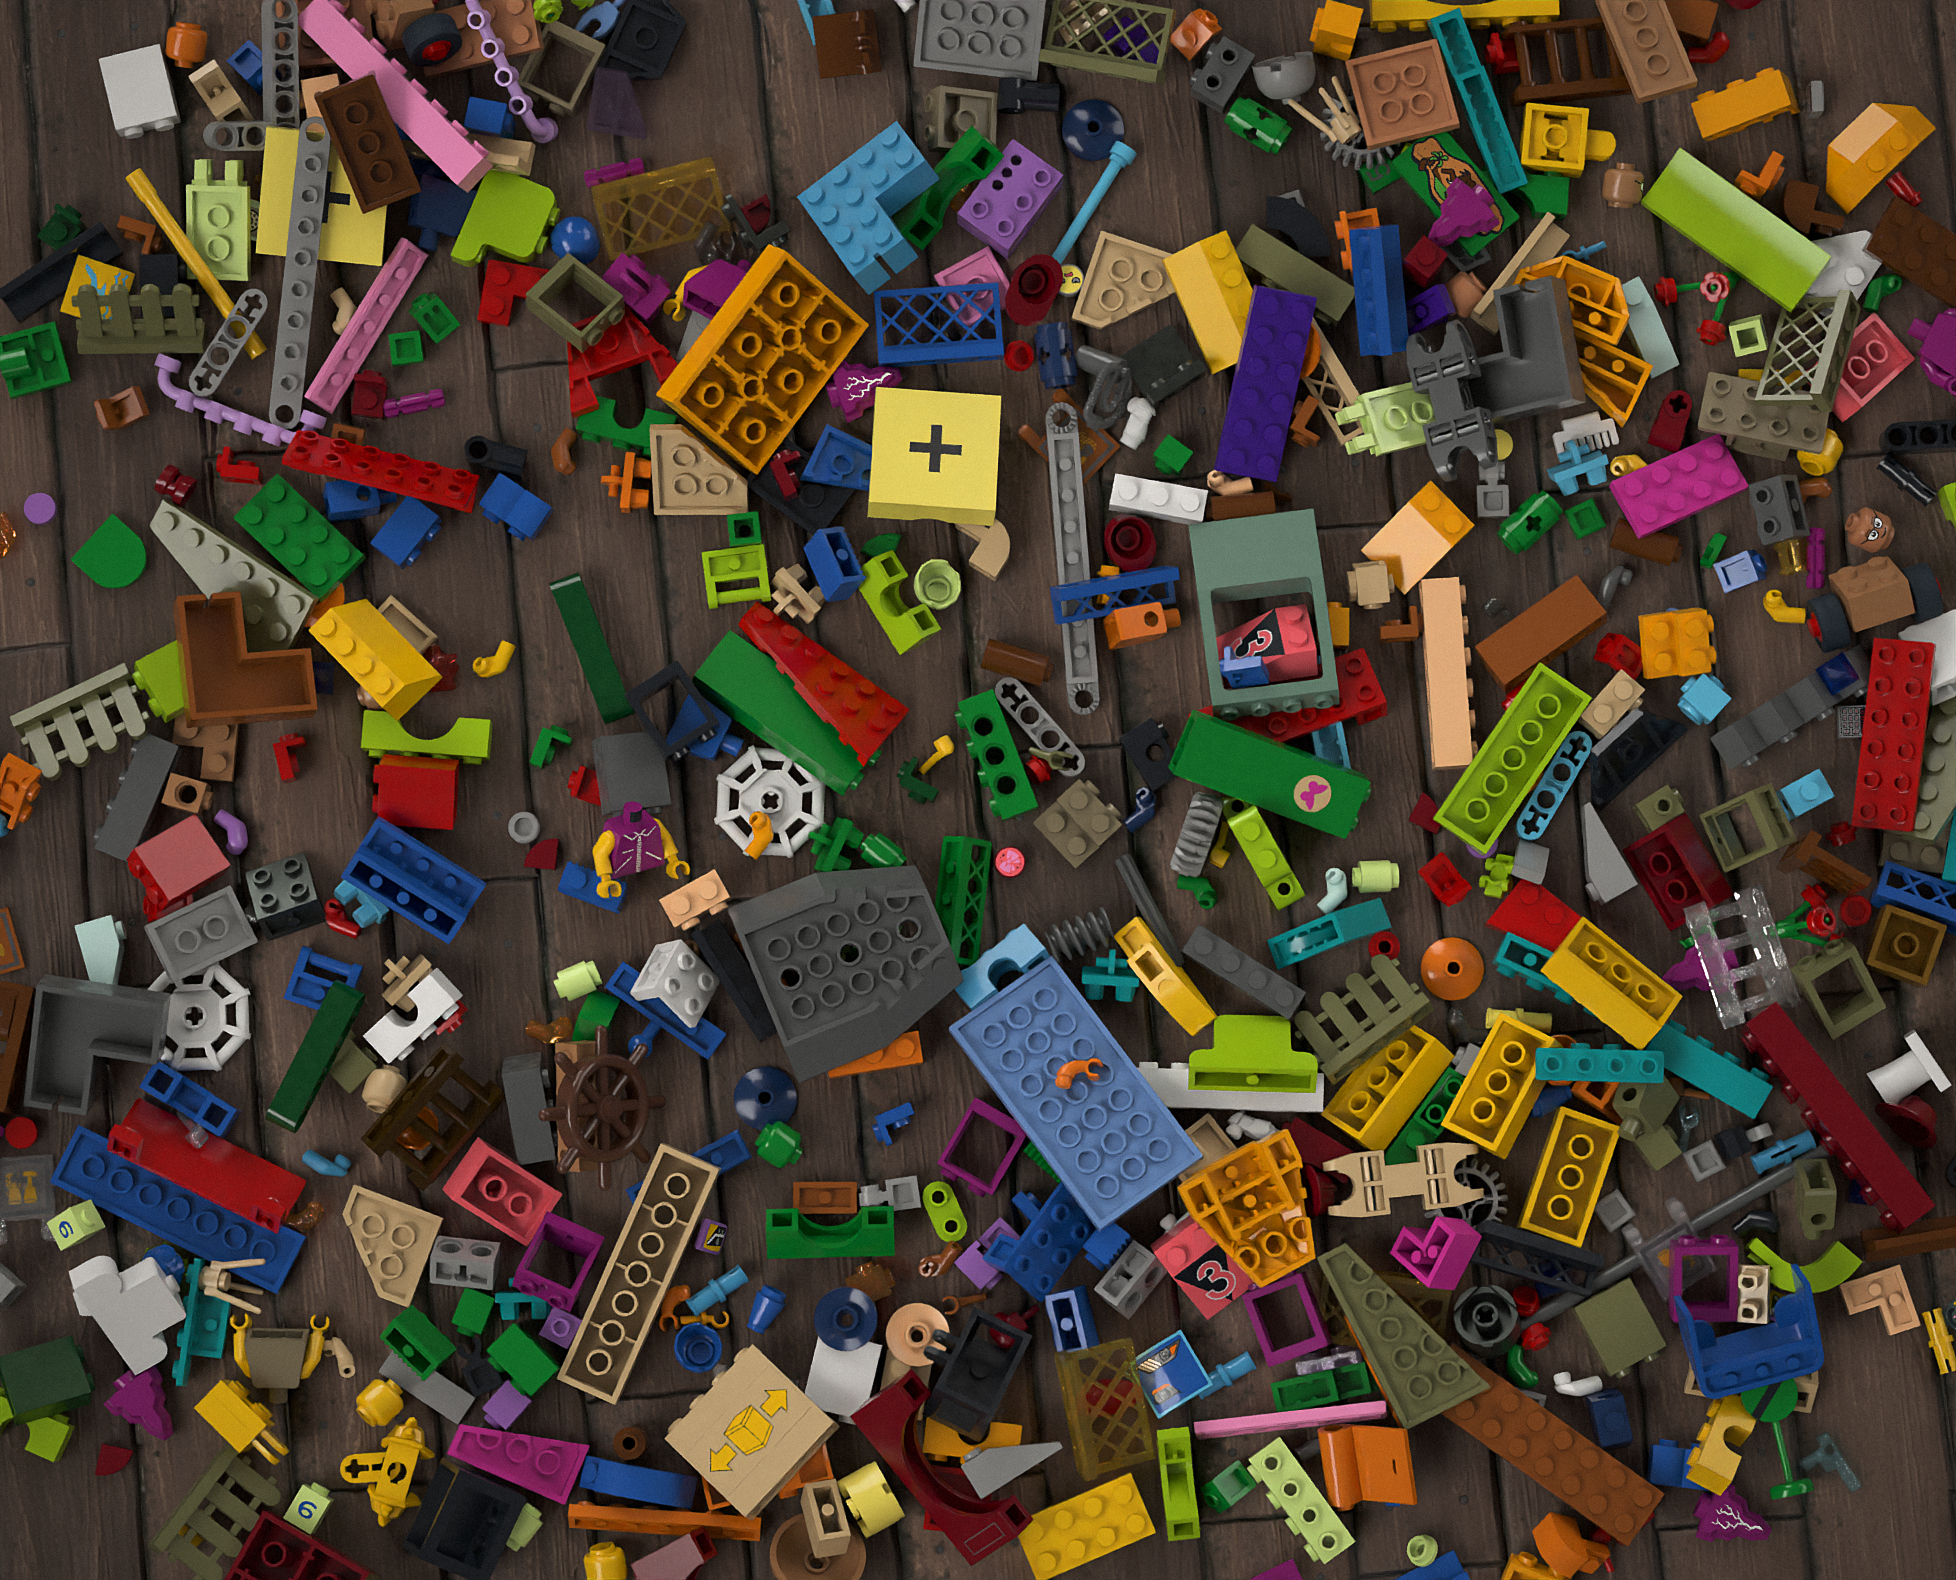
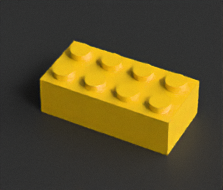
[1516,1106,1620,1248]
[1018,1472,1156,1580]

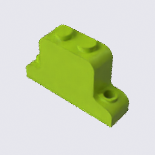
[450,170,561,267]
[1221,795,1306,911]
[1188,1015,1318,1093]

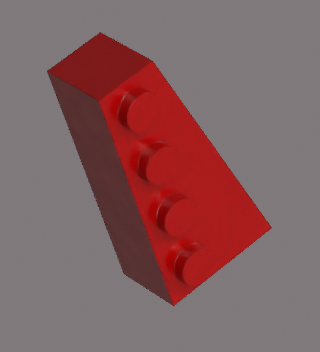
[1483,878,1582,953]

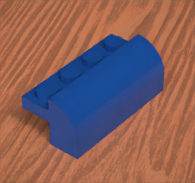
[1349,224,1408,356]
[341,816,486,944]

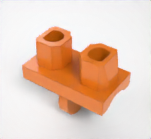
[600,452,652,513]

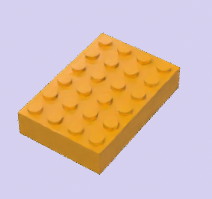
[656,244,869,474]

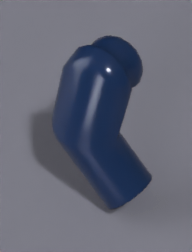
[1123,787,1157,833]

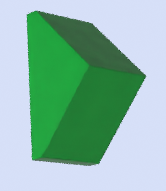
[571,990,621,1041]

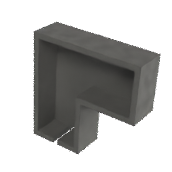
[1468,276,1586,425]
[23,974,171,1115]

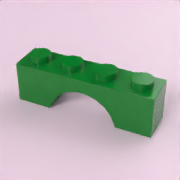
[891,125,1004,250]
[1481,167,1570,221]
[766,1206,895,1259]

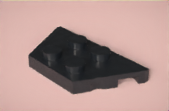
[592,0,687,83]
[1590,707,1688,811]

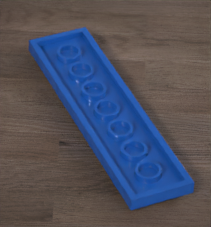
[50,1125,307,1294]

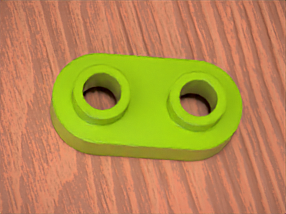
[922,1181,967,1242]

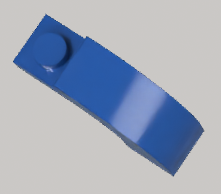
[579,1455,697,1509]

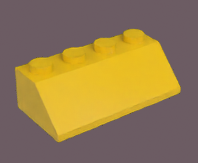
[1162,230,1253,375]
[308,599,442,721]
[1540,917,1683,1050]
[1441,1012,1564,1160]
[1321,1025,1455,1152]

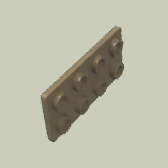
[1697,372,1829,461]

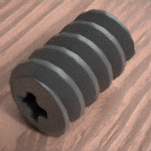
[1044,907,1115,964]

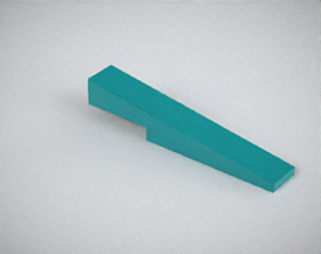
[1427,8,1528,194]

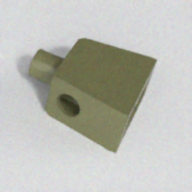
[1613,1076,1680,1141]
[1795,1158,1837,1240]

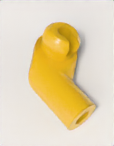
[1763,589,1806,624]
[472,640,516,678]

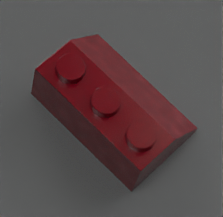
[1622,813,1734,932]

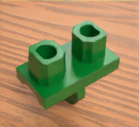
[807,817,864,872]

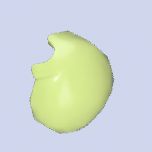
[914,559,961,610]

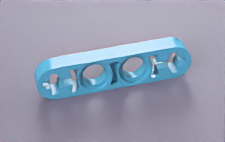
[1515,731,1592,841]

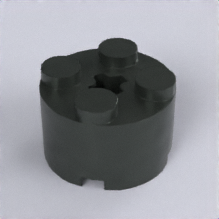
[1454,1285,1521,1359]

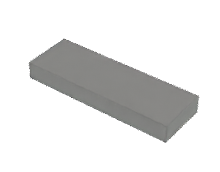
[378,1350,476,1425]

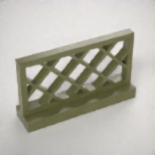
[1038,0,1176,86]
[1755,290,1861,412]

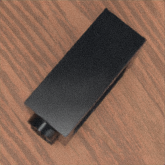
[624,660,720,762]

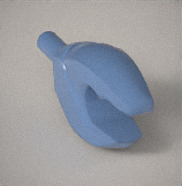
[575,0,627,41]

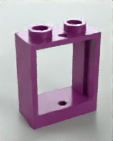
[937,1097,1027,1198]
[512,1211,605,1312]
[1668,1234,1739,1322]
[1242,1269,1333,1367]

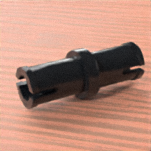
[1876,453,1938,507]

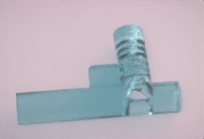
[1800,1432,1862,1493]

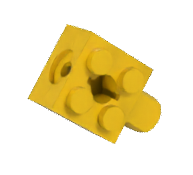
[1519,103,1616,178]
[194,1380,289,1466]

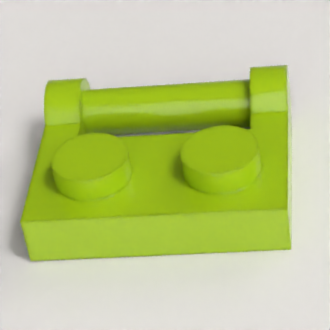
[701,544,772,609]

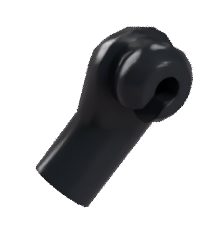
[1731,1210,1781,1239]

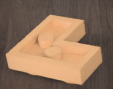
[1838,1265,1921,1335]

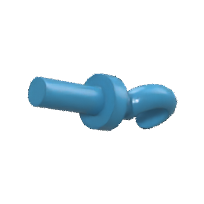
[1561,240,1607,261]

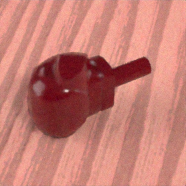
[989,1304,1040,1349]

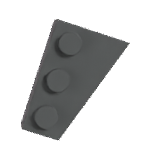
[502,1051,558,1165]

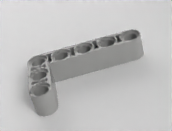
[203,0,300,151]

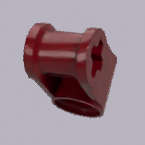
[1647,390,1692,453]

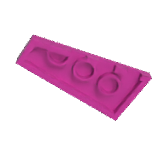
[446,1424,590,1505]

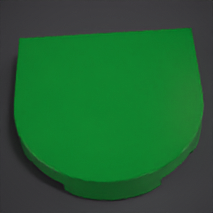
[70,513,147,589]

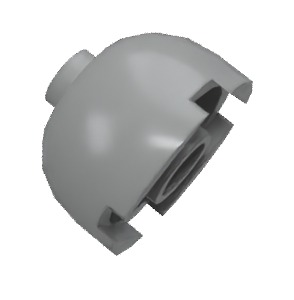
[1252,51,1316,104]

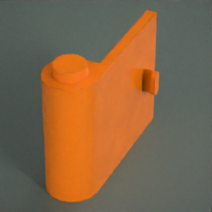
[1317,1423,1418,1511]

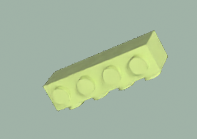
[1247,1436,1356,1564]

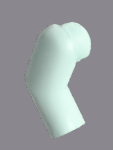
[1317,868,1348,915]

